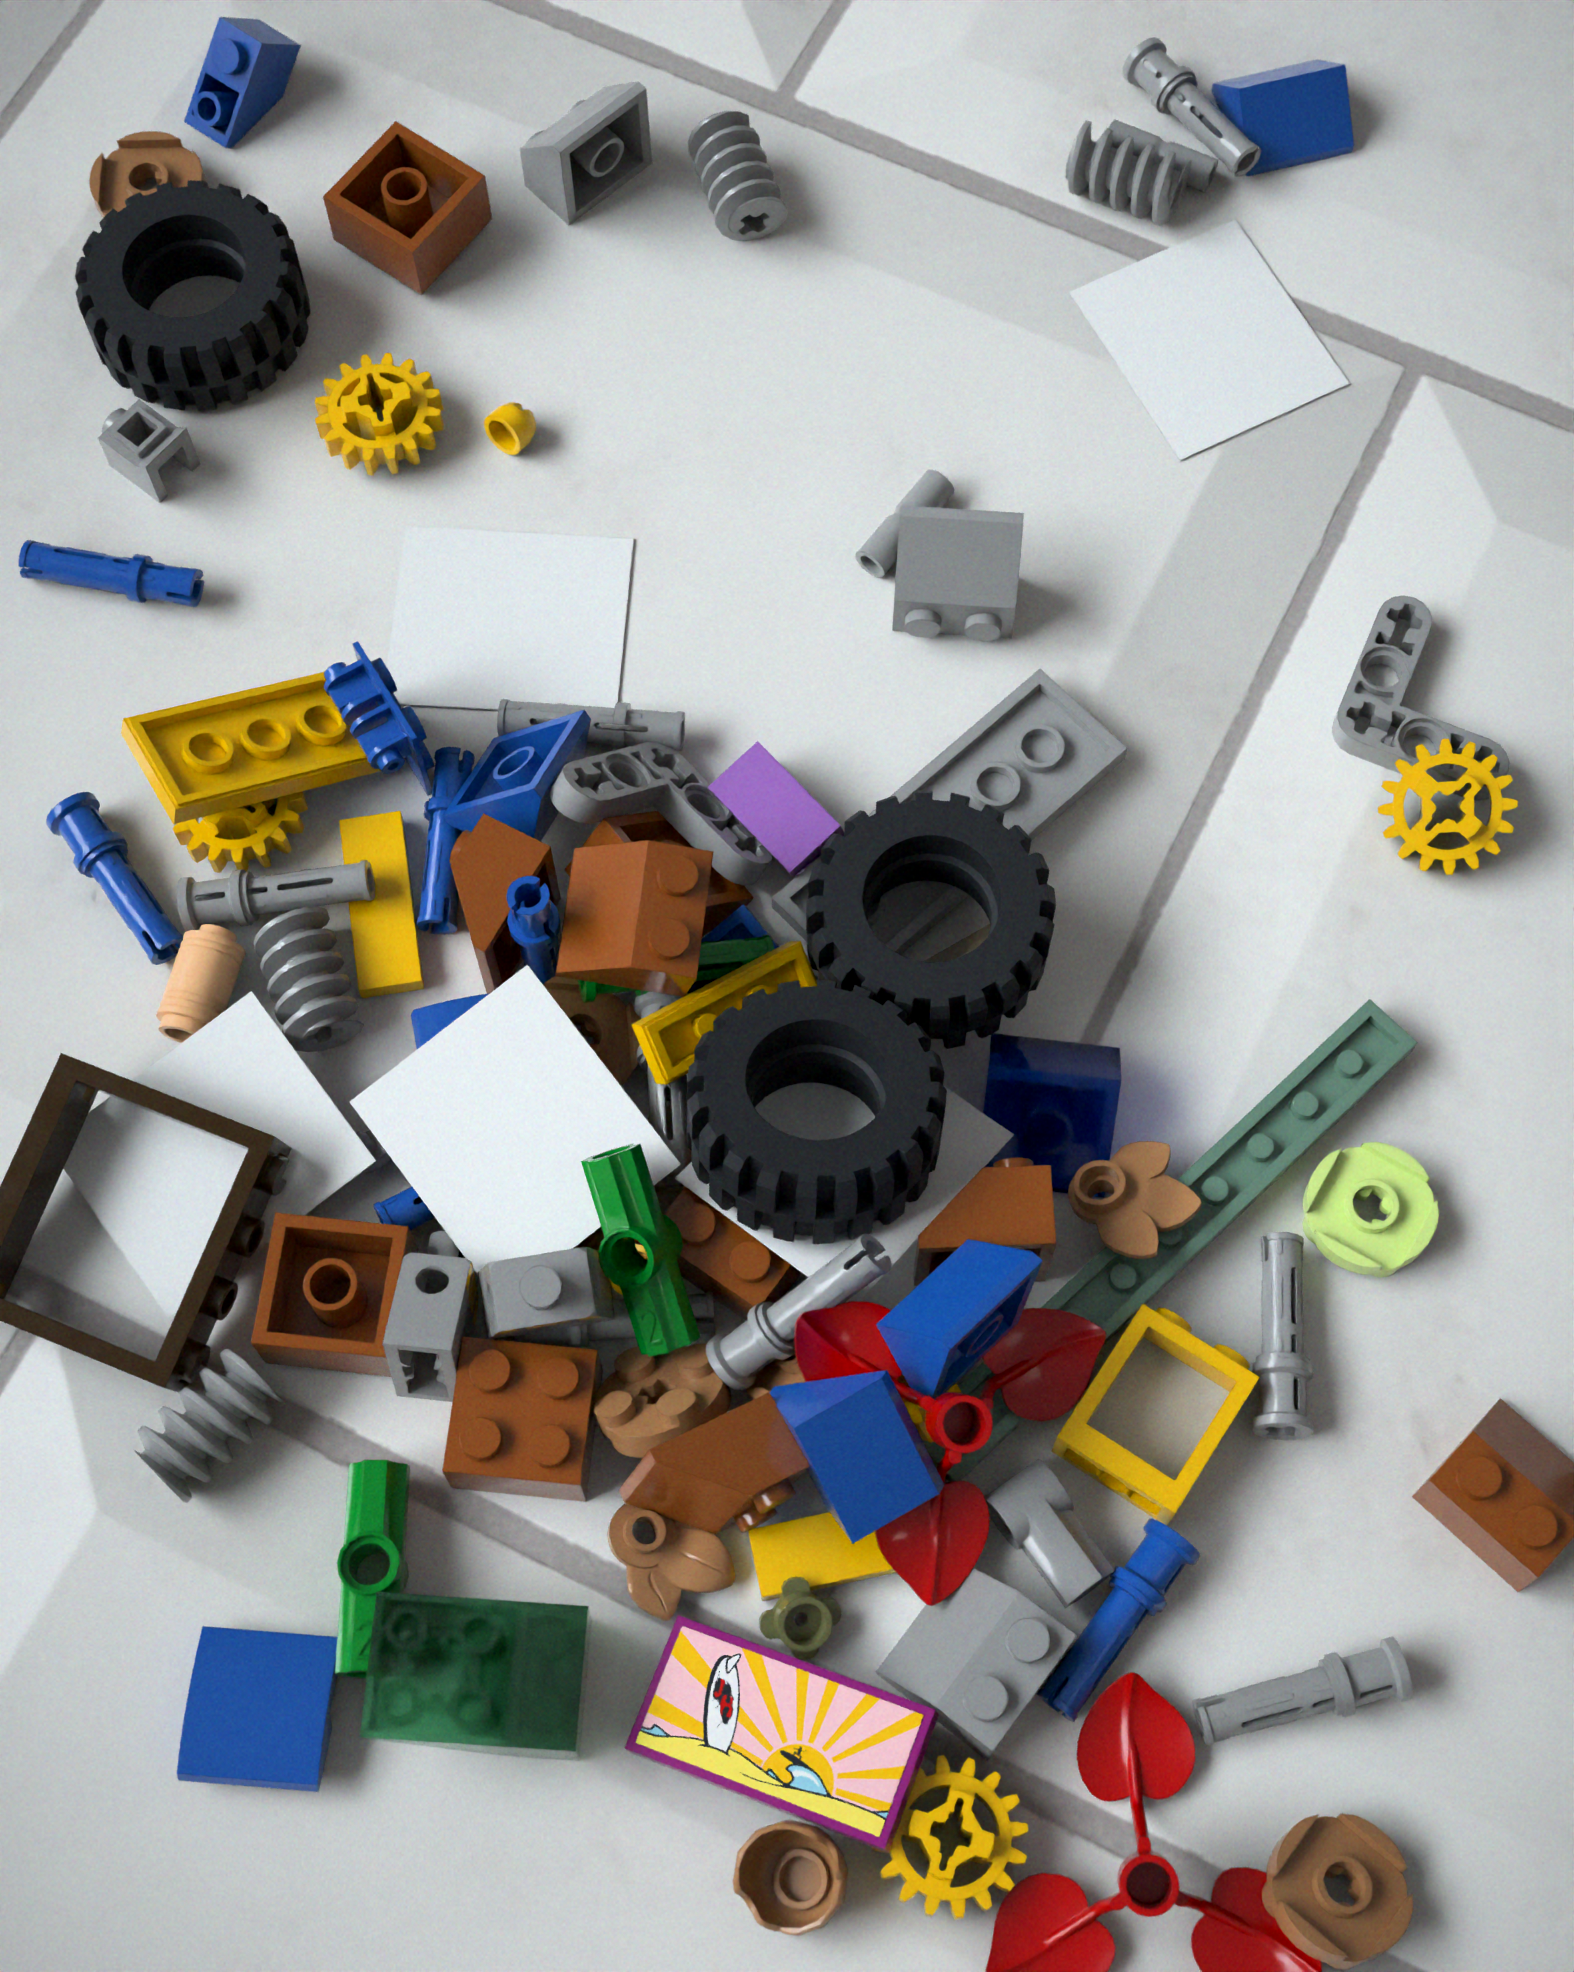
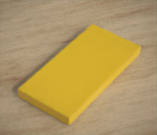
[121,672,381,824]

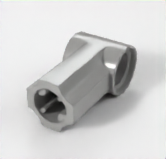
[984,1459,1115,1608]

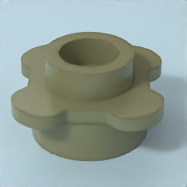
[759,1577,841,1660]

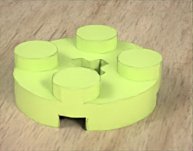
[1302,1142,1439,1277]

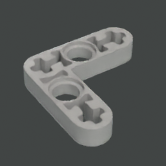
[1332,595,1510,801]
[549,742,773,886]

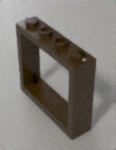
[0,1053,292,1392]

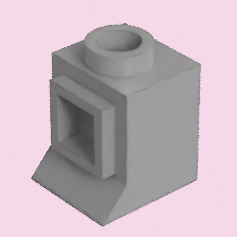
[98,399,200,503]

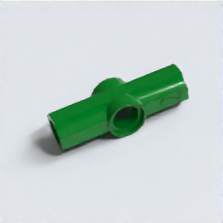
[581,1144,700,1357]
[335,1460,410,1679]

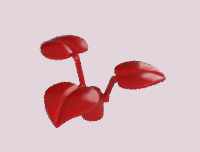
[794,1301,1106,1606]
[985,1672,1322,1972]

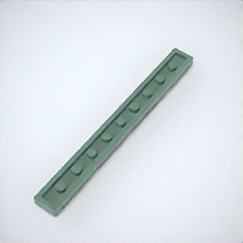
[921,999,1418,1482]

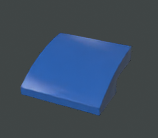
[177,1626,338,1792]

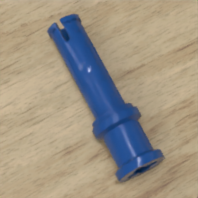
[46,792,183,965]
[1037,1519,1200,1722]

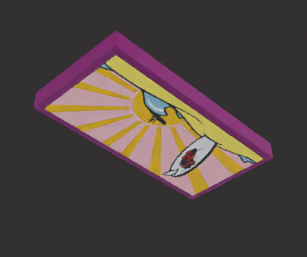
[625,1615,939,1853]

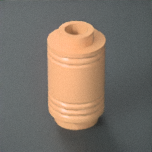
[156,924,246,1043]

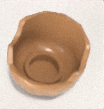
[733,1819,848,1936]

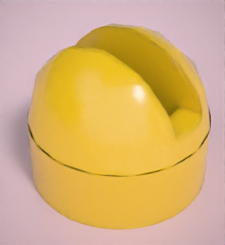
[484,402,537,455]

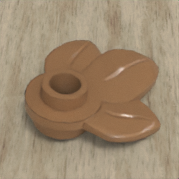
[1068,1141,1201,1259]
[607,1503,736,1621]

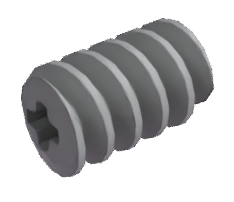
[688,111,787,241]
[1065,120,1192,227]
[253,906,364,1052]
[134,1349,285,1503]

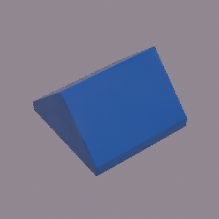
[1211,59,1354,177]
[442,710,591,841]
[876,1239,1043,1399]
[770,1370,945,1544]

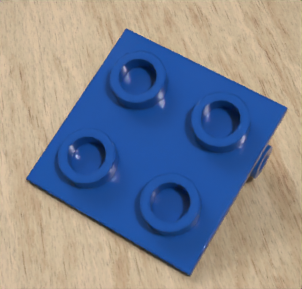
[324,641,435,796]

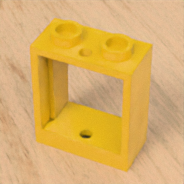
[1051,1304,1260,1526]

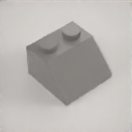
[520,82,652,225]
[892,505,1024,641]
[876,1568,1077,1761]

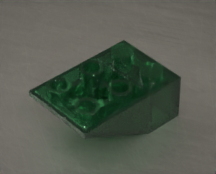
[360,1592,592,1761]

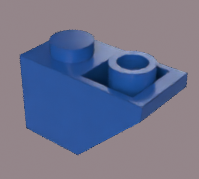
[184,17,301,148]

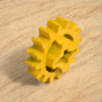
[315,353,444,476]
[1378,738,1518,875]
[172,792,308,873]
[872,1755,1028,1920]

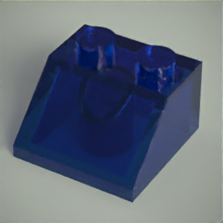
[982,1033,1121,1198]

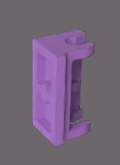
[708,741,844,877]

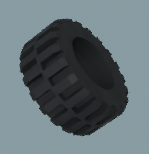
[75,180,311,411]
[806,791,1056,1049]
[687,979,947,1244]

